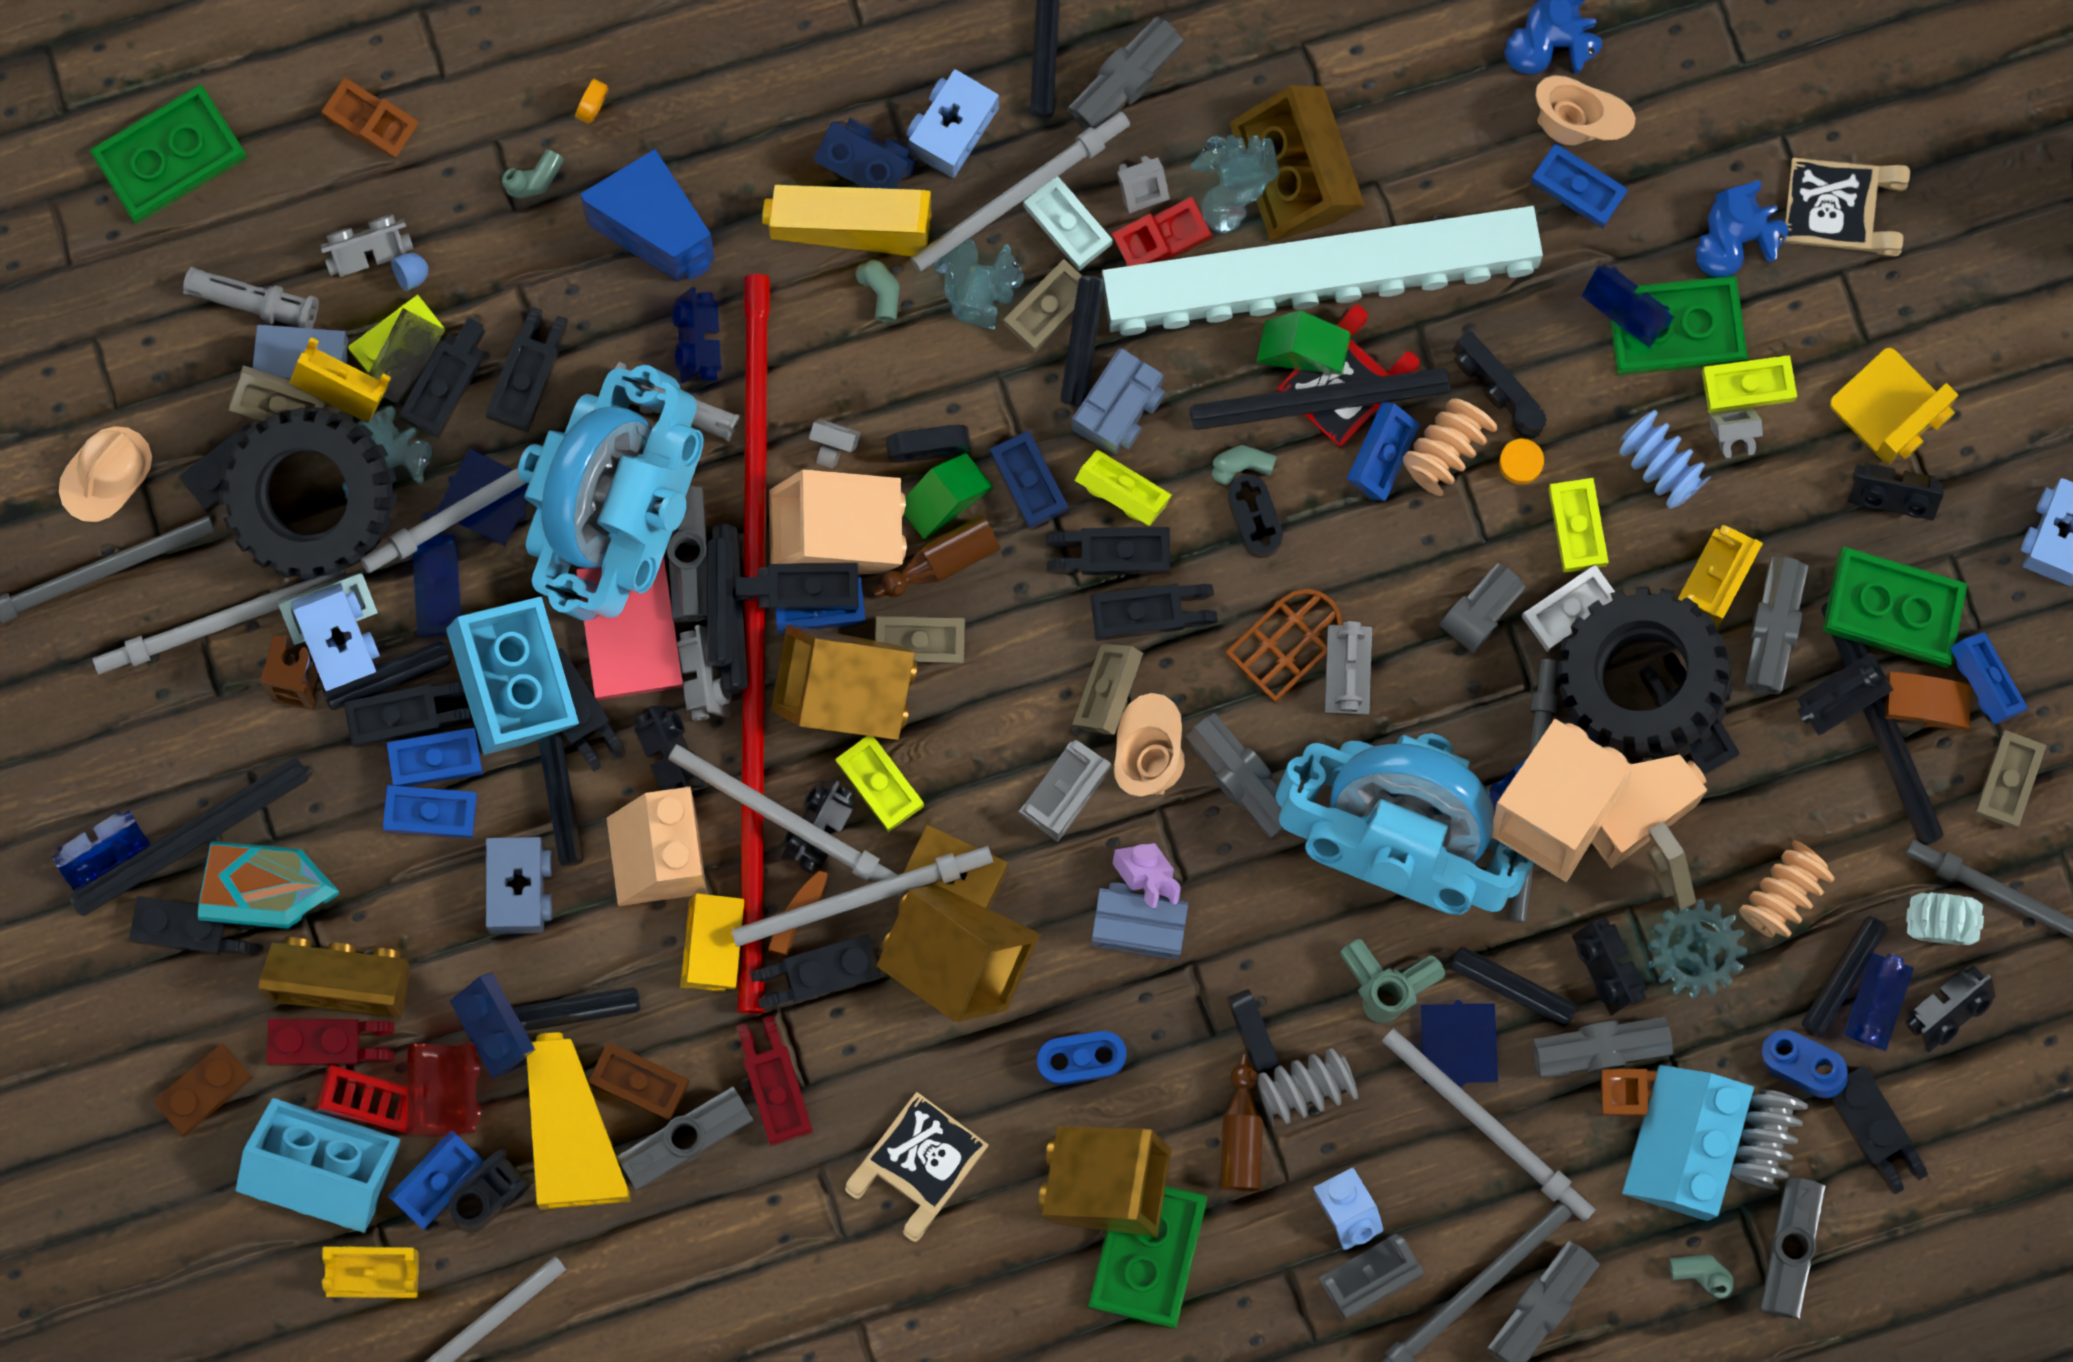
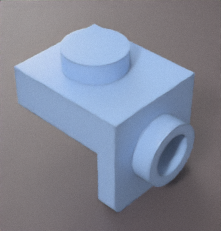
[1313,1168,1383,1250]

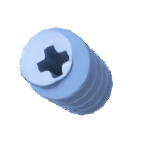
[1619,409,1712,509]

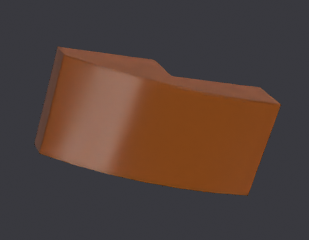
[320,77,420,159]
[1884,671,1971,730]
[768,871,829,959]
[1601,1069,1658,1117]

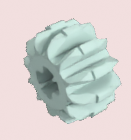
[1906,892,1984,945]

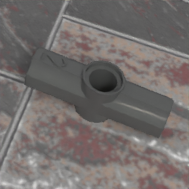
[1068,16,1184,130]
[667,485,707,623]
[1743,557,1808,695]
[1185,713,1285,840]
[1532,1017,1673,1079]
[616,1087,753,1191]
[1759,1177,1825,1319]
[1487,1240,1600,1362]

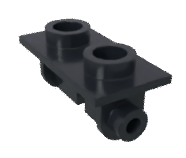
[1848,461,1944,521]
[1797,652,1894,736]
[634,706,706,791]
[781,780,855,874]
[1572,918,1647,1016]
[1905,966,1996,1053]

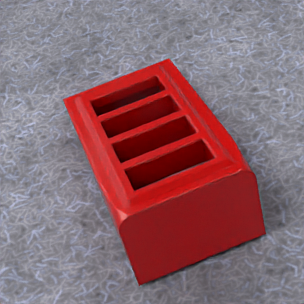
[314,1065,417,1134]

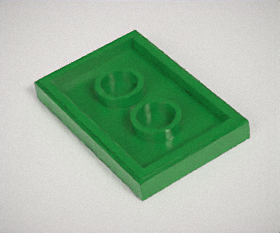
[89,84,247,225]
[1605,276,1748,376]
[1822,546,1968,669]
[1088,1186,1208,1330]

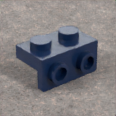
[814,117,918,189]
[450,972,535,1079]

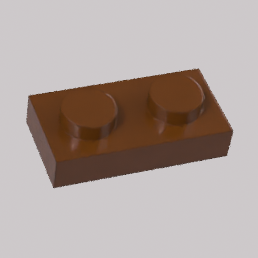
[153,1042,253,1137]
[588,1042,690,1122]

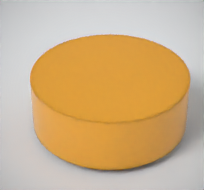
[575,79,609,124]
[1499,439,1544,485]

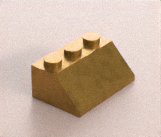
[1229,85,1365,241]
[258,937,410,1019]

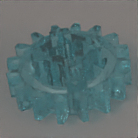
[1648,899,1747,998]

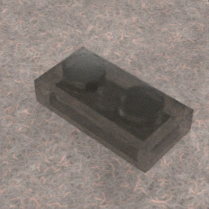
[368,308,445,406]

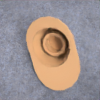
[1535,76,1635,146]
[59,426,152,522]
[1114,693,1185,797]

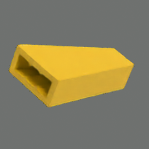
[762,185,931,256]
[527,1033,631,1210]

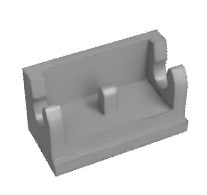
[1018,740,1111,842]

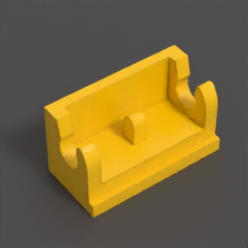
[289,337,391,423]
[1678,525,1763,628]
[680,893,744,992]
[322,1247,419,1298]

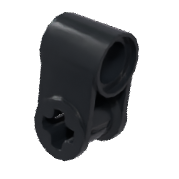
[449,1148,534,1232]

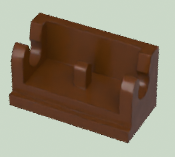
[260,635,319,711]

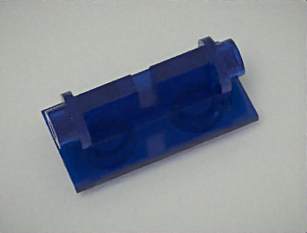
[1581,265,1674,348]
[672,287,722,384]
[52,810,150,890]
[1843,953,1914,1051]

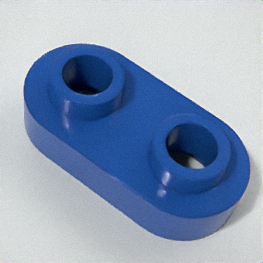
[1762,1030,1848,1098]
[1037,1031,1127,1085]

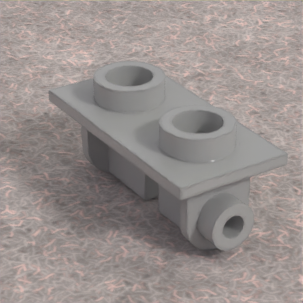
[321,215,414,277]
[1325,621,1372,715]
[677,625,732,721]

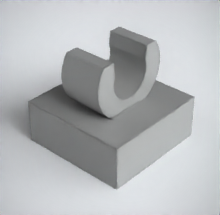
[1117,156,1170,213]
[1709,408,1763,458]
[809,419,861,469]

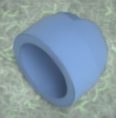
[391,252,428,291]

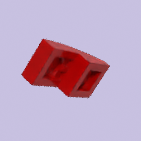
[1112,197,1214,266]

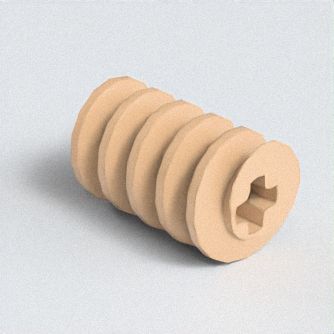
[1403,399,1497,496]
[1739,840,1835,938]

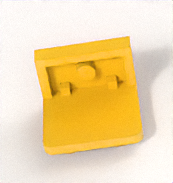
[1830,348,1959,466]

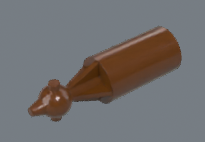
[873,515,1000,597]
[1220,1054,1263,1192]

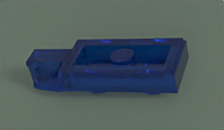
[413,512,462,637]

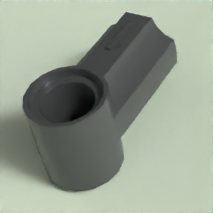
[1439,563,1526,654]

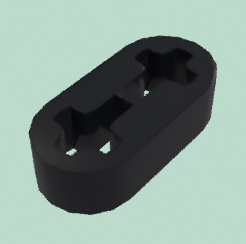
[886,425,971,463]
[1228,474,1283,558]
[1227,989,1279,1074]

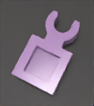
[1112,843,1180,908]

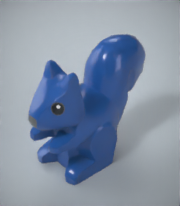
[1505,0,1602,75]
[1696,180,1789,278]

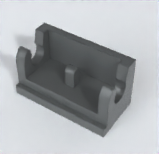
[1318,1233,1424,1322]

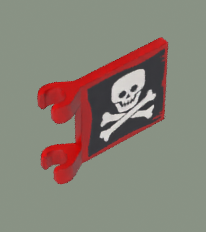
[1277,304,1420,449]

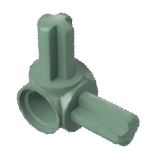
[1340,939,1445,1024]

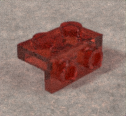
[407,1043,480,1137]

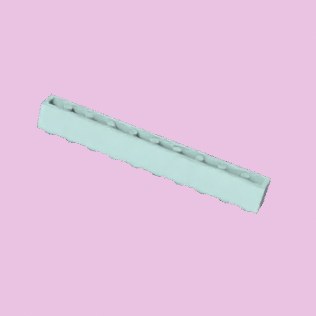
[1102,206,1543,335]

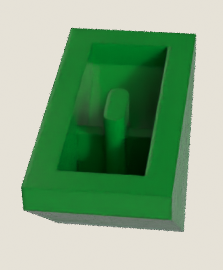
[1256,310,1351,375]
[903,453,993,541]

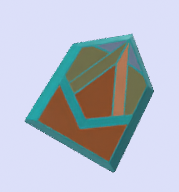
[198,841,339,928]

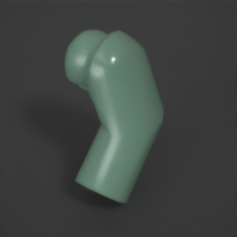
[502,149,564,198]
[856,260,900,322]
[1212,445,1277,484]
[1669,1254,1734,1299]

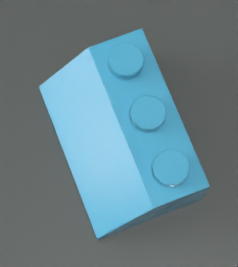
[446,597,579,755]
[1622,1065,1754,1221]
[236,1098,400,1233]

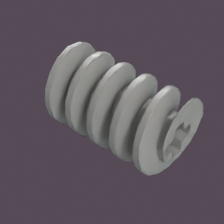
[1257,1048,1358,1126]
[1730,1089,1808,1190]

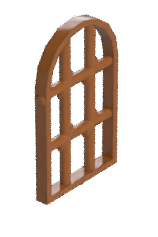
[1225,589,1342,703]

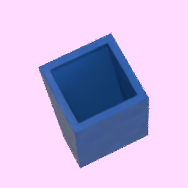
[580,149,715,282]

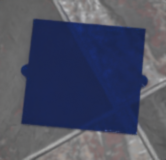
[436,449,529,547]
[1420,1000,1498,1088]

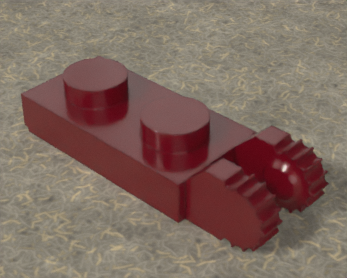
[736,1015,814,1147]
[267,1019,394,1066]

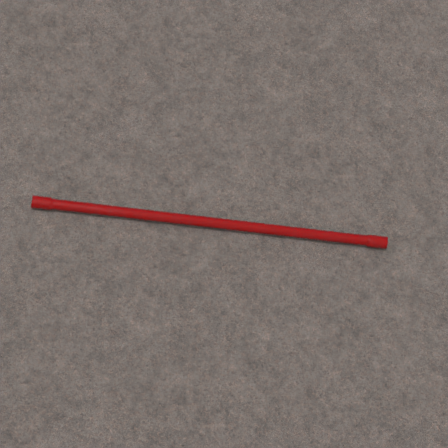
[737,274,770,1014]

